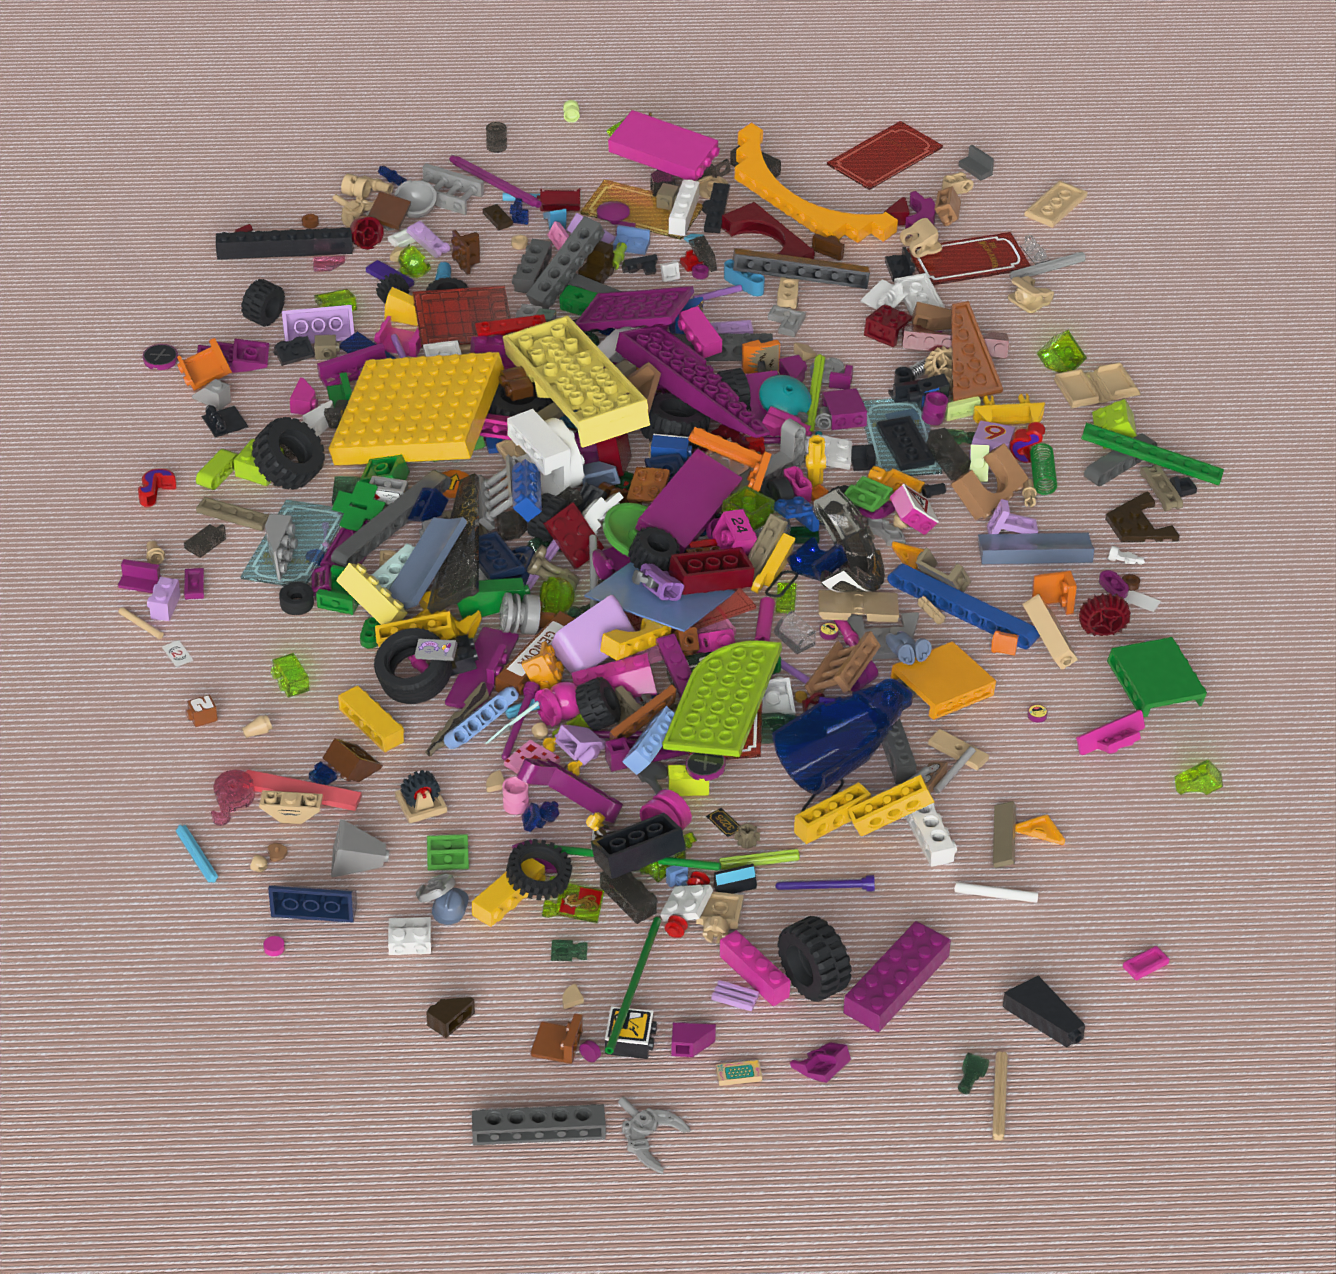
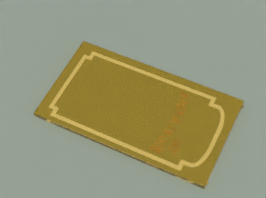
[580,179,702,240]

